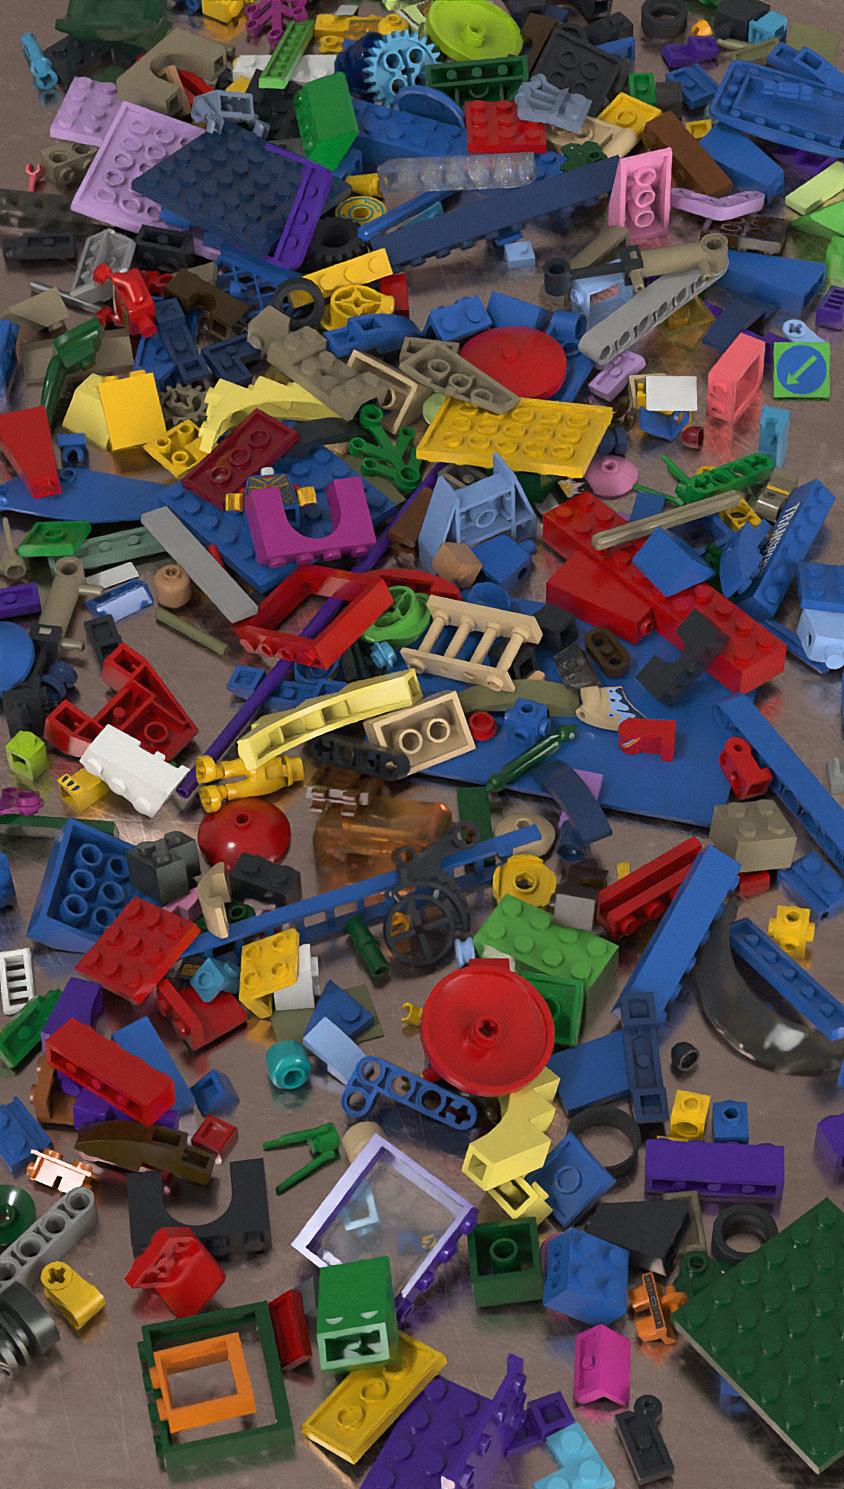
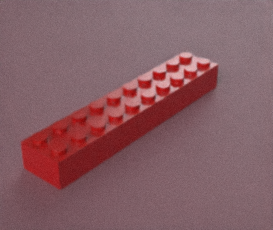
[542,490,787,694]

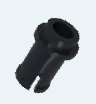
[215,67,233,91]

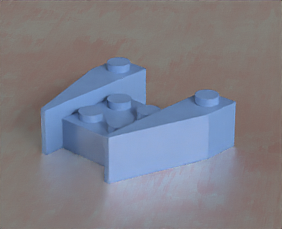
[418,452,536,577]

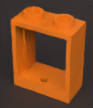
[149,1332,256,1433]

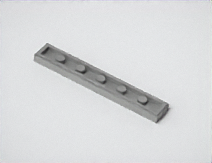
[141,506,258,623]

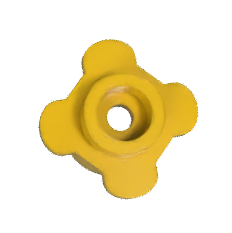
[318,36,344,55]

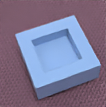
[504,241,535,270]

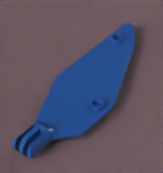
[0,468,170,524]

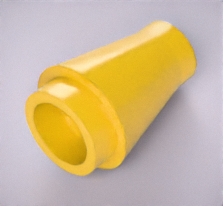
[345,173,385,199]

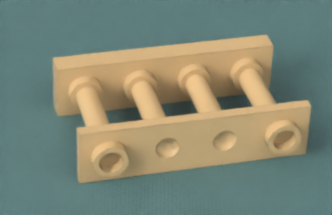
[400,595,543,693]

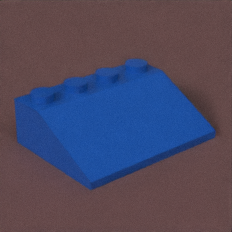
[25,818,144,953]

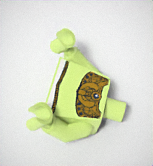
[381,0,436,47]

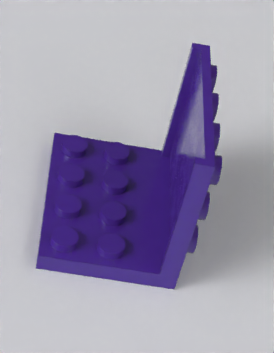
[359,1353,527,1489]

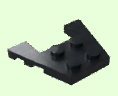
[42,29,146,91]

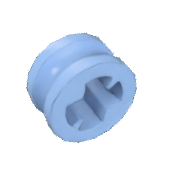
[455,937,475,968]

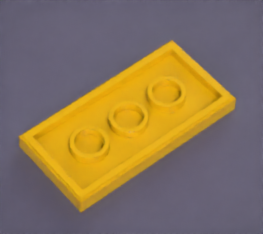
[300,1329,448,1465]

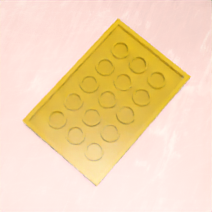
[416,396,613,478]

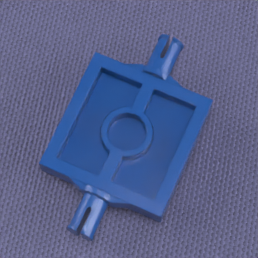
[0,319,20,398]

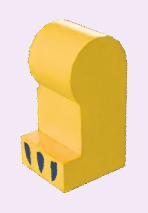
[57,768,111,815]

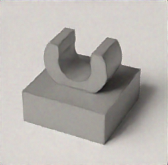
[826,758,844,793]

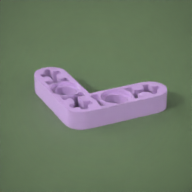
[670,188,765,220]

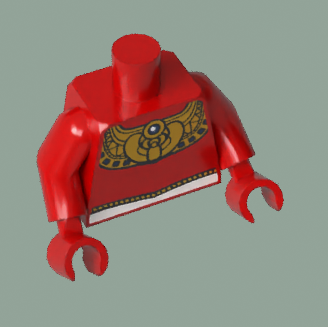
[92,263,157,338]

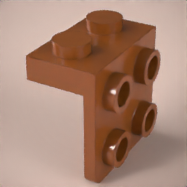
[29,1051,78,1125]

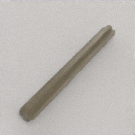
[591,490,741,551]

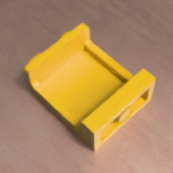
[97,370,167,453]

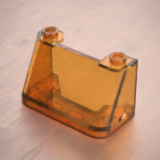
[313,795,452,869]

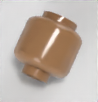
[153,564,193,608]

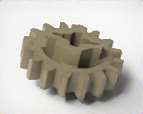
[158,383,208,431]

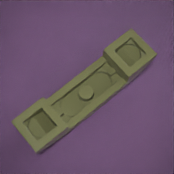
[457,679,579,720]

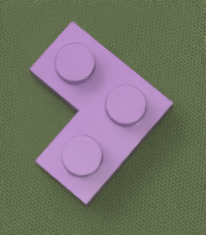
[588,350,646,402]

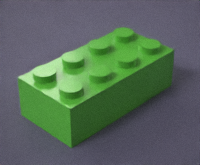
[473,893,619,1015]

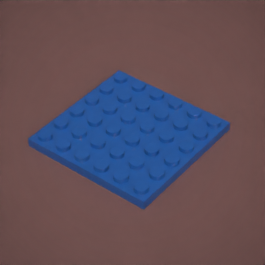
[155,420,397,594]

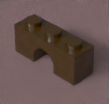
[507,12,561,79]
[163,268,250,341]
[549,865,609,931]

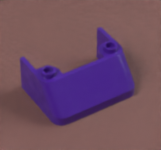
[229,143,333,270]

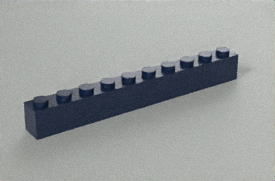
[368,154,620,274]

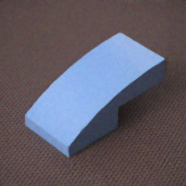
[303,1017,374,1086]

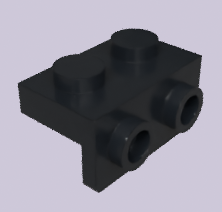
[2,675,52,739]

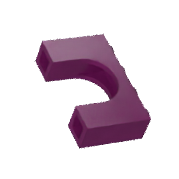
[243,476,376,568]

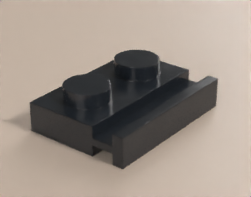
[340,637,382,682]

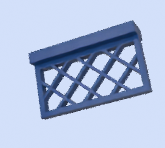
[215,241,304,322]

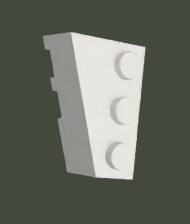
[79,724,190,819]

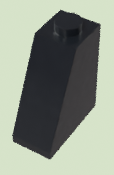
[584,1199,694,1276]

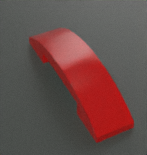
[359,569,463,601]

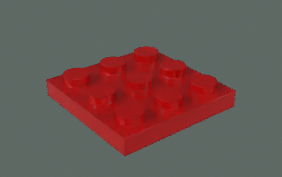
[464,100,546,154]
[74,896,201,1005]

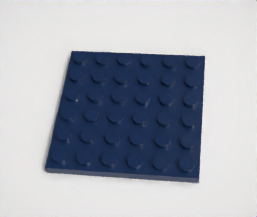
[132,120,352,259]

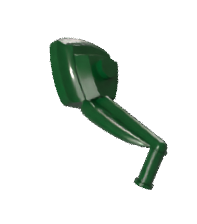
[40,317,104,426]

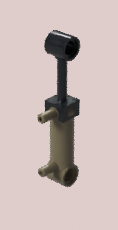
[543,233,728,297]
[8,556,104,691]

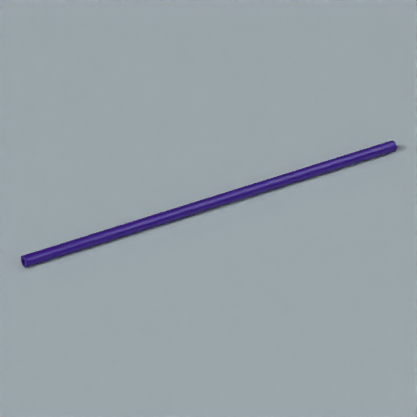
[176,462,449,799]

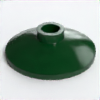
[0,1184,36,1246]

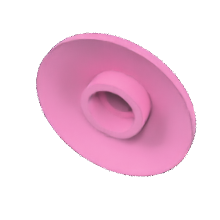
[584,455,638,498]

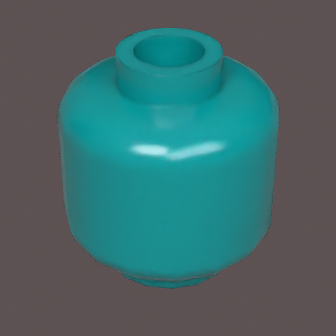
[265,1040,311,1089]

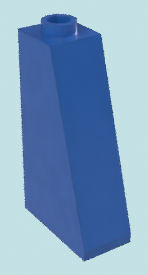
[699,121,785,205]
[714,249,826,317]

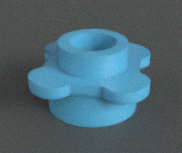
[370,641,397,672]

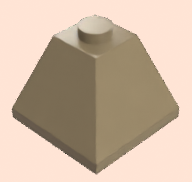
[0,287,70,331]

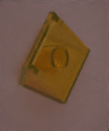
[656,295,716,353]

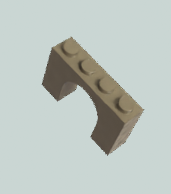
[116,28,227,117]

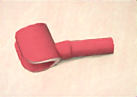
[26,163,45,196]

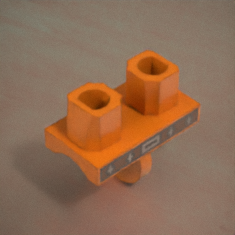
[628,1272,689,1345]

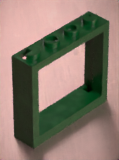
[137,1301,295,1470]

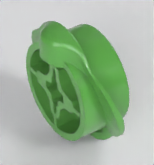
[360,586,431,650]

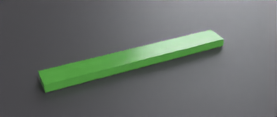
[259,19,316,89]

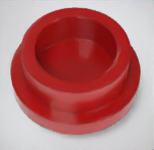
[467,712,497,741]

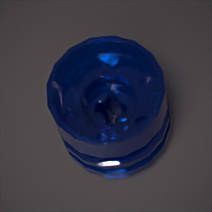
[334,32,399,100]

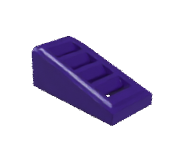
[815,285,844,330]

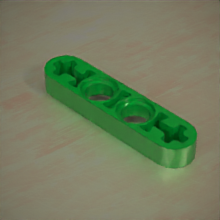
[684,453,774,502]

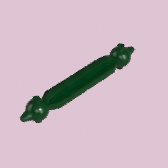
[483,724,577,793]

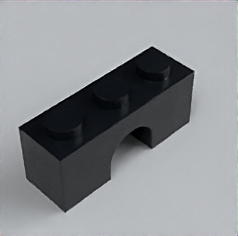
[488,602,579,680]
[635,608,731,707]

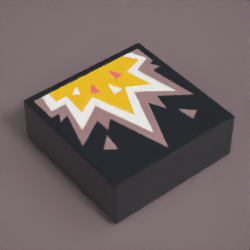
[555,476,593,502]

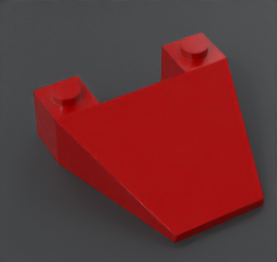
[43,642,199,763]

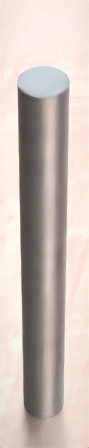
[29,280,116,314]

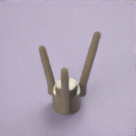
[0,517,31,579]

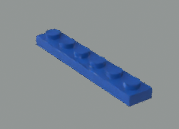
[719,917,844,1041]

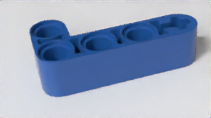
[341,1056,480,1130]

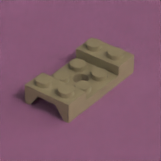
[266,326,389,421]

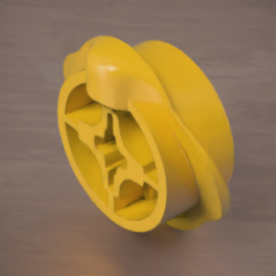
[318,285,395,331]

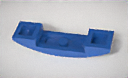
[226,665,348,711]

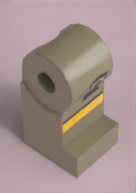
[755,467,799,523]

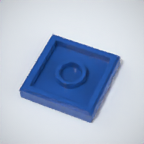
[524,1132,617,1229]

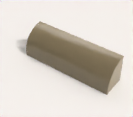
[539,225,630,307]

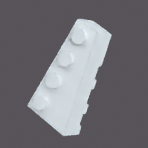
[233,55,345,86]

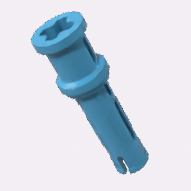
[20,32,58,90]

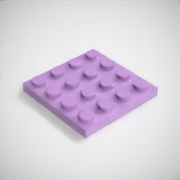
[50,77,123,147]

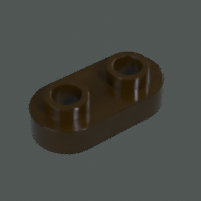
[584,628,630,678]

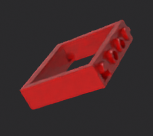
[235,564,394,670]

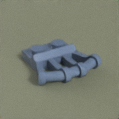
[515,74,592,134]

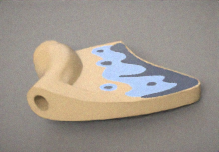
[576,681,647,731]

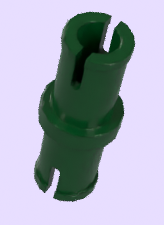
[344,915,391,978]

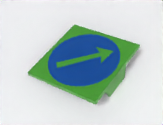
[774,342,830,398]

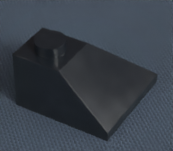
[582,11,634,46]

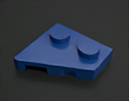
[303,979,374,1041]

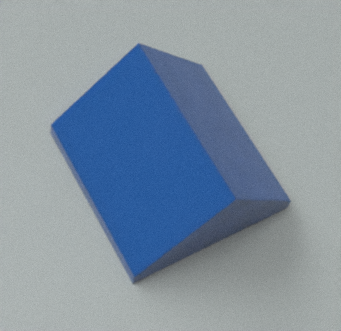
[632,526,716,598]

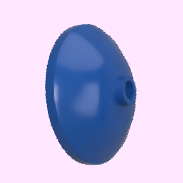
[394,85,466,129]
[0,621,35,698]

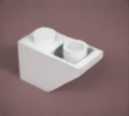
[274,944,320,1011]

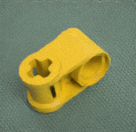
[41,1261,106,1329]

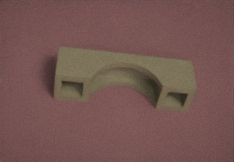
[247,305,350,365]

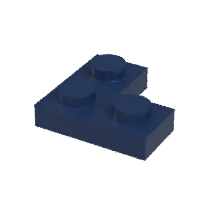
[200,332,262,387]

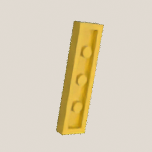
[287,248,393,309]

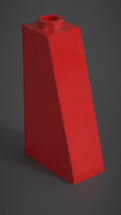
[0,405,62,499]
[545,549,654,645]

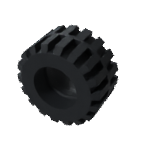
[302,216,368,274]

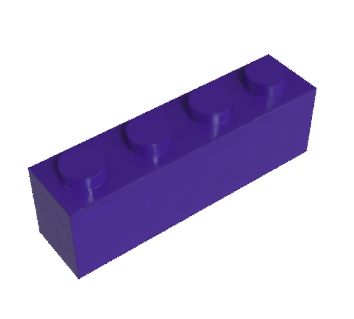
[644,1138,785,1200]

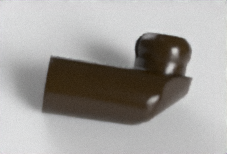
[459,1090,501,1121]

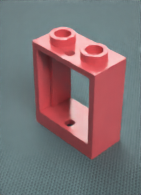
[706,333,766,423]

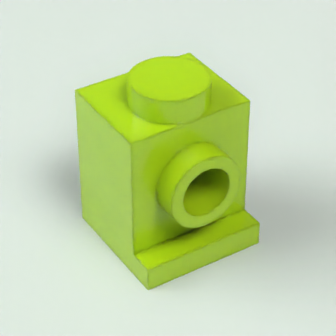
[5,730,53,782]

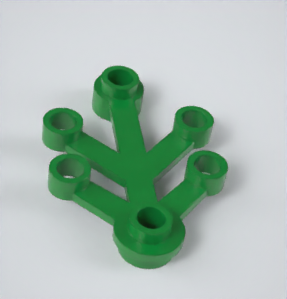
[348,405,426,492]

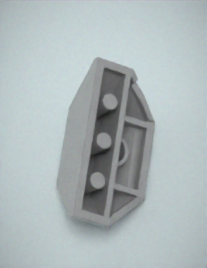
[69,228,136,304]

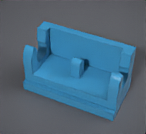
[758,405,791,471]

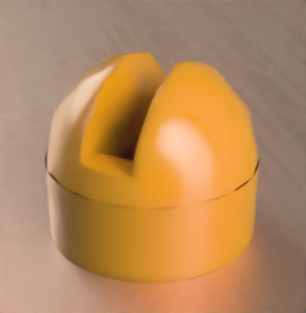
[691,19,713,36]
[390,912,409,936]

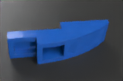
[766,42,844,90]
[322,314,427,358]
[719,519,772,599]

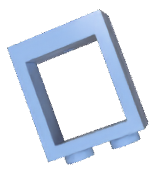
[570,258,638,333]

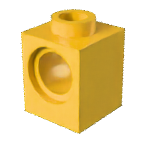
[669,1089,711,1141]

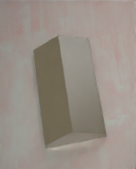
[20,328,134,384]

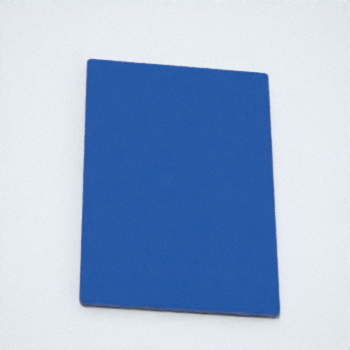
[364,588,757,828]

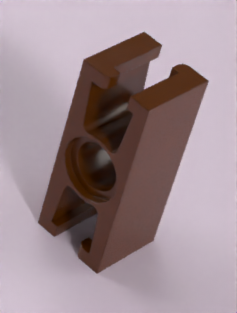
[388,486,434,562]

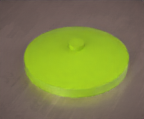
[426,0,523,62]

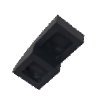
[83,614,123,672]

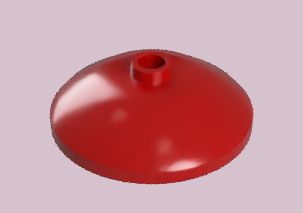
[197,798,291,874]

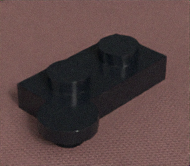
[614,1394,675,1485]

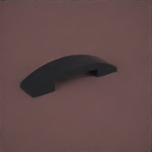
[282,417,379,459]

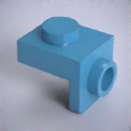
[189,958,241,1003]

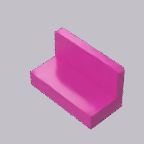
[573,1324,631,1406]

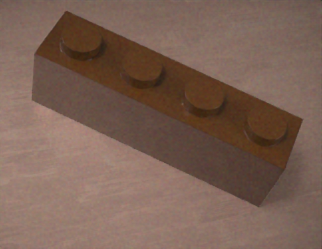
[642,110,733,199]

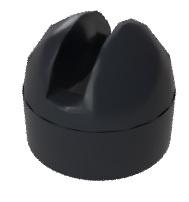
[671,1041,700,1071]

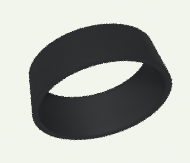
[566,1106,641,1178]

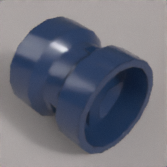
[596,425,627,457]
[40,660,78,702]
[556,819,588,863]

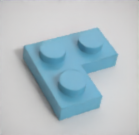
[533,1421,615,1489]

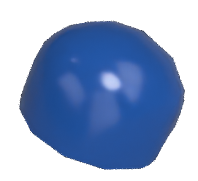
[464,582,511,611]

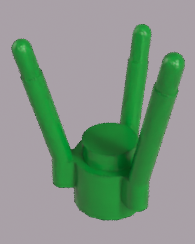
[633,455,693,507]
[262,1122,341,1193]

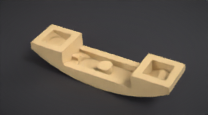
[197,862,231,938]

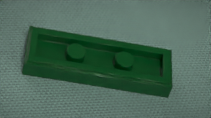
[456,787,496,869]

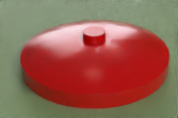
[458,326,567,400]
[419,965,555,1097]

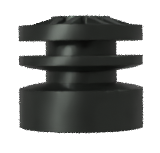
[0,1281,60,1379]

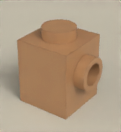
[431,542,483,588]

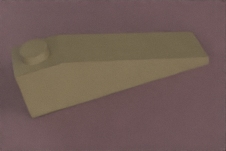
[399,340,521,415]

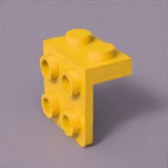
[239,928,300,1019]

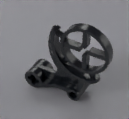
[383,820,481,966]

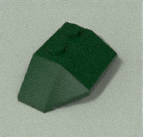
[425,55,529,116]

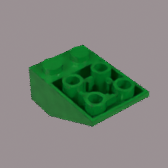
[317,1255,402,1374]

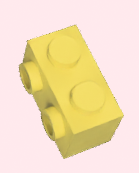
[487,1173,553,1226]

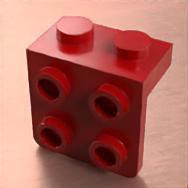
[155,979,247,1051]
[124,1227,226,1318]

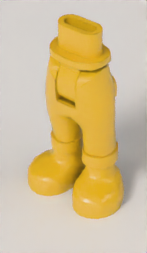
[196,754,304,813]

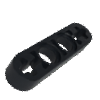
[310,732,410,781]

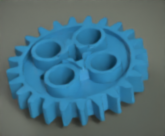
[363,30,443,109]

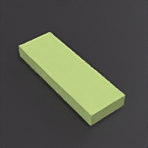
[785,161,844,215]

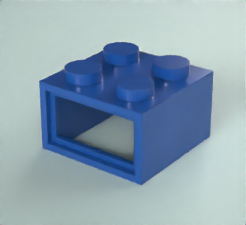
[543,1227,629,1326]

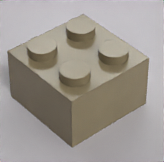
[709,800,797,873]

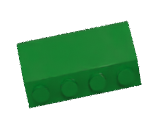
[293,72,359,172]

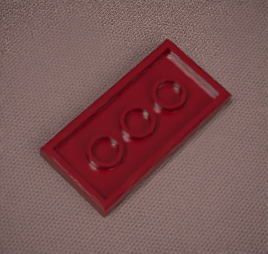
[180,408,300,512]

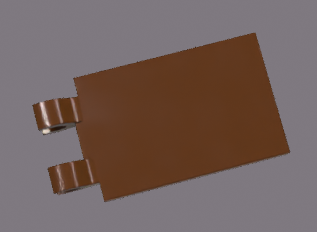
[305,762,384,817]

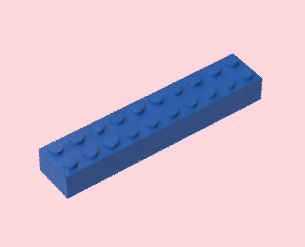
[345,98,571,218]

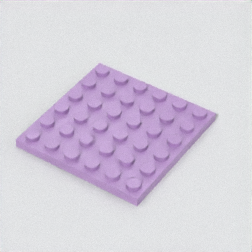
[71,101,220,261]

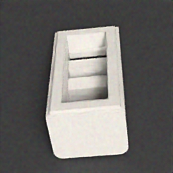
[0,948,36,1016]

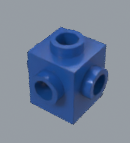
[504,697,551,749]

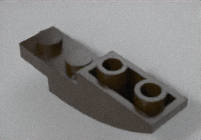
[74,1120,216,1186]

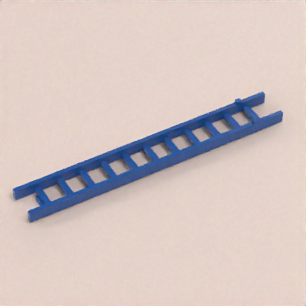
[178,824,542,985]

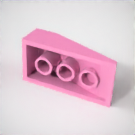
[608,147,672,243]

